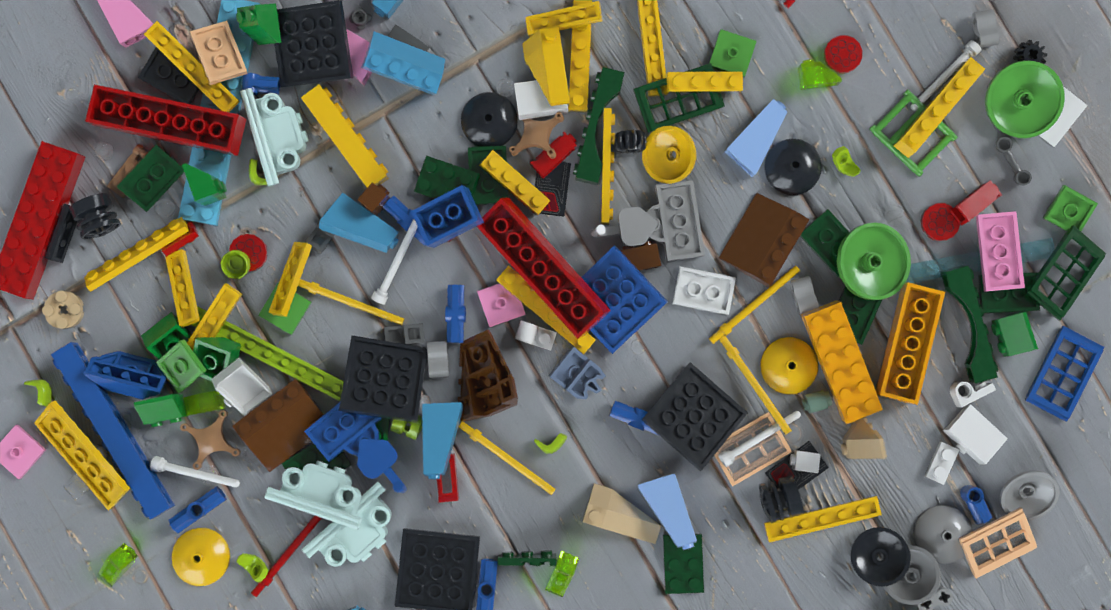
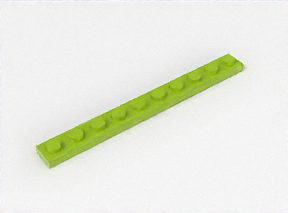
[191,306,344,401]

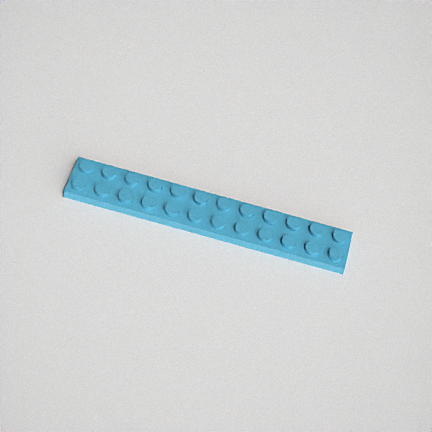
[178,0,260,226]

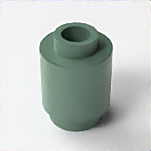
[802,390,832,414]

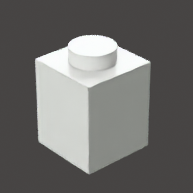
[790,450,821,473]

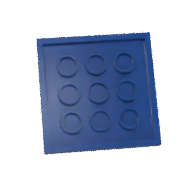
[581,245,668,354]

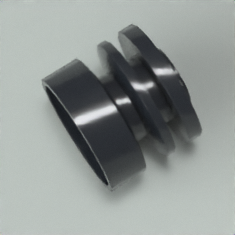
[69,193,121,240]
[759,475,804,523]

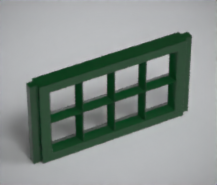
[633,63,725,133]
[1026,226,1106,321]

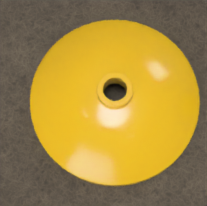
[642,126,696,184]
[760,337,818,394]
[172,528,230,586]

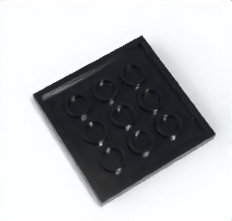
[274,0,354,87]
[339,335,427,423]
[642,362,748,471]
[394,528,480,610]

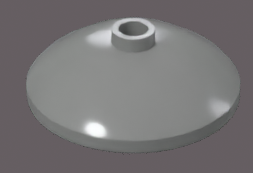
[1000,470,1060,521]
[914,505,972,564]
[884,545,941,605]

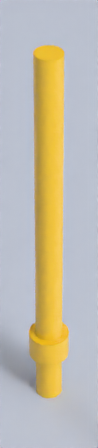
[708,265,800,344]
[298,279,405,326]
[719,336,792,435]
[459,421,556,495]

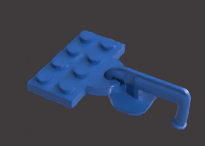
[304,402,407,493]

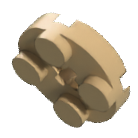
[42,291,84,329]

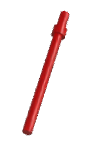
[251,515,322,597]

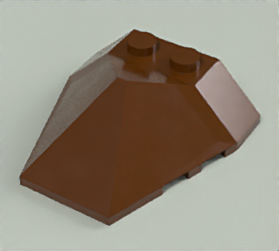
[457,330,518,421]

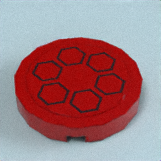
[824,35,862,73]
[921,203,960,241]
[229,234,267,272]

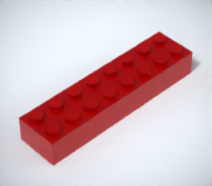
[85,84,247,156]
[0,141,85,300]
[477,197,611,339]

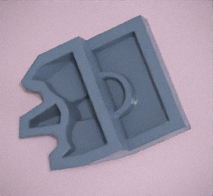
[548,346,606,399]

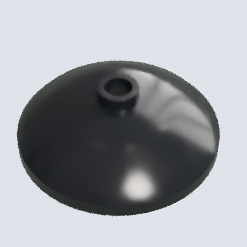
[461,92,518,147]
[764,139,822,196]
[851,527,911,587]

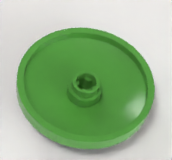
[985,61,1065,138]
[837,223,911,300]

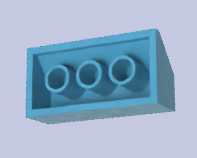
[361,31,446,95]

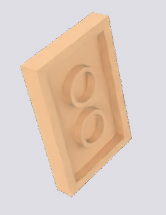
[190,21,247,85]

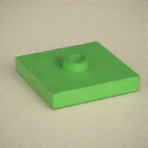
[709,29,757,78]
[1043,185,1098,231]
[258,283,312,335]
[156,339,207,393]

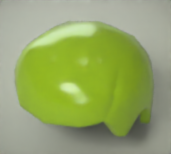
[221,250,251,280]

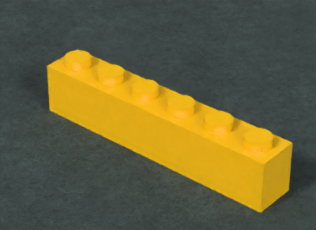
[894,57,985,158]
[301,84,389,188]

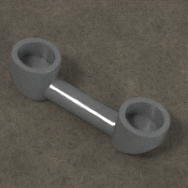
[995,137,1032,186]

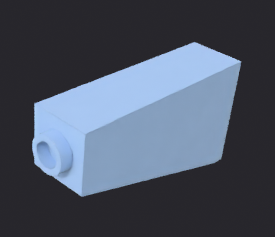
[725,99,787,177]
[638,473,697,550]

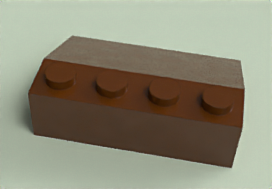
[719,193,810,287]
[232,379,324,472]

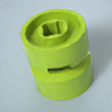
[390,414,423,440]

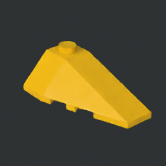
[522,27,570,106]

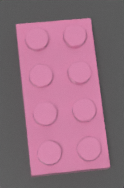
[976,211,1025,292]

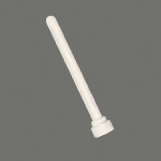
[910,40,982,111]
[371,219,418,305]
[718,411,801,467]
[150,456,240,487]

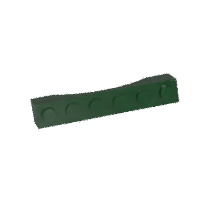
[573,67,625,185]
[940,265,998,384]

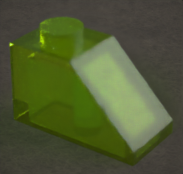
[798,59,842,90]
[184,390,225,416]
[98,543,138,587]
[545,551,579,597]

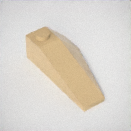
[841,417,887,459]
[582,483,661,544]

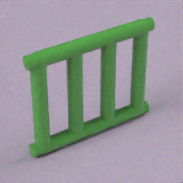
[869,89,958,177]

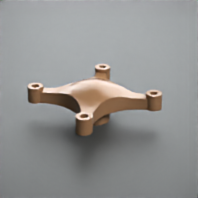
[509,112,564,159]
[180,410,241,470]

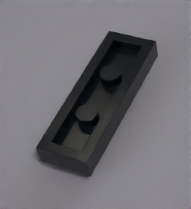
[45,204,77,263]

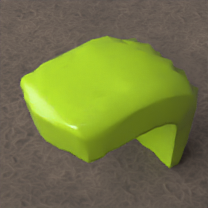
[832,146,861,177]
[248,158,267,186]
[24,380,52,407]
[534,433,567,454]
[236,553,268,582]

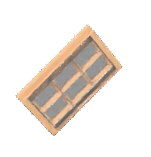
[714,412,792,487]
[959,508,1037,579]

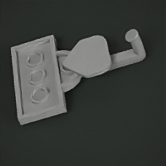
[591,180,705,261]

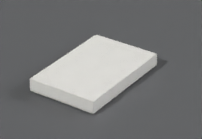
[672,266,736,315]

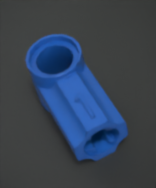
[241,73,281,95]
[960,485,992,525]

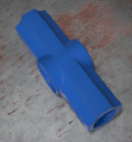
[383,196,426,246]
[445,285,466,343]
[609,401,659,436]
[168,486,227,534]
[476,558,498,610]

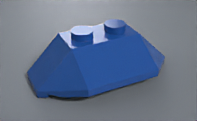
[84,351,167,400]

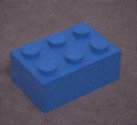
[411,185,484,248]

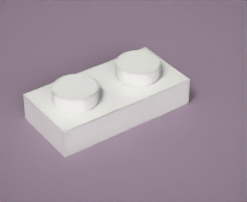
[925,442,959,485]

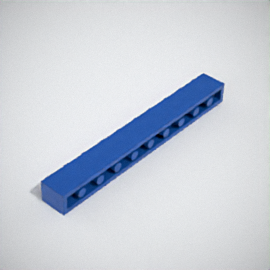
[51,342,175,520]

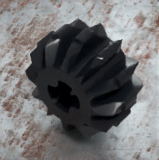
[1013,40,1047,64]
[614,129,647,154]

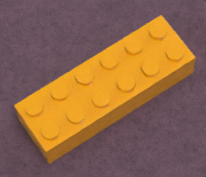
[876,282,945,405]
[801,300,883,424]

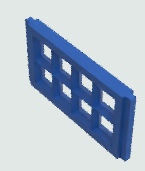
[1025,326,1104,422]

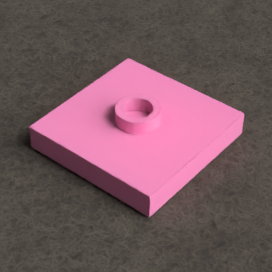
[477,284,526,327]
[0,425,47,479]

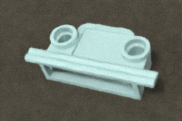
[240,88,309,187]
[265,461,362,529]
[302,482,392,567]

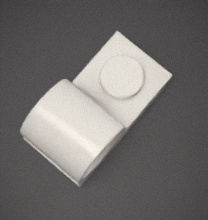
[515,321,557,351]
[950,381,996,407]

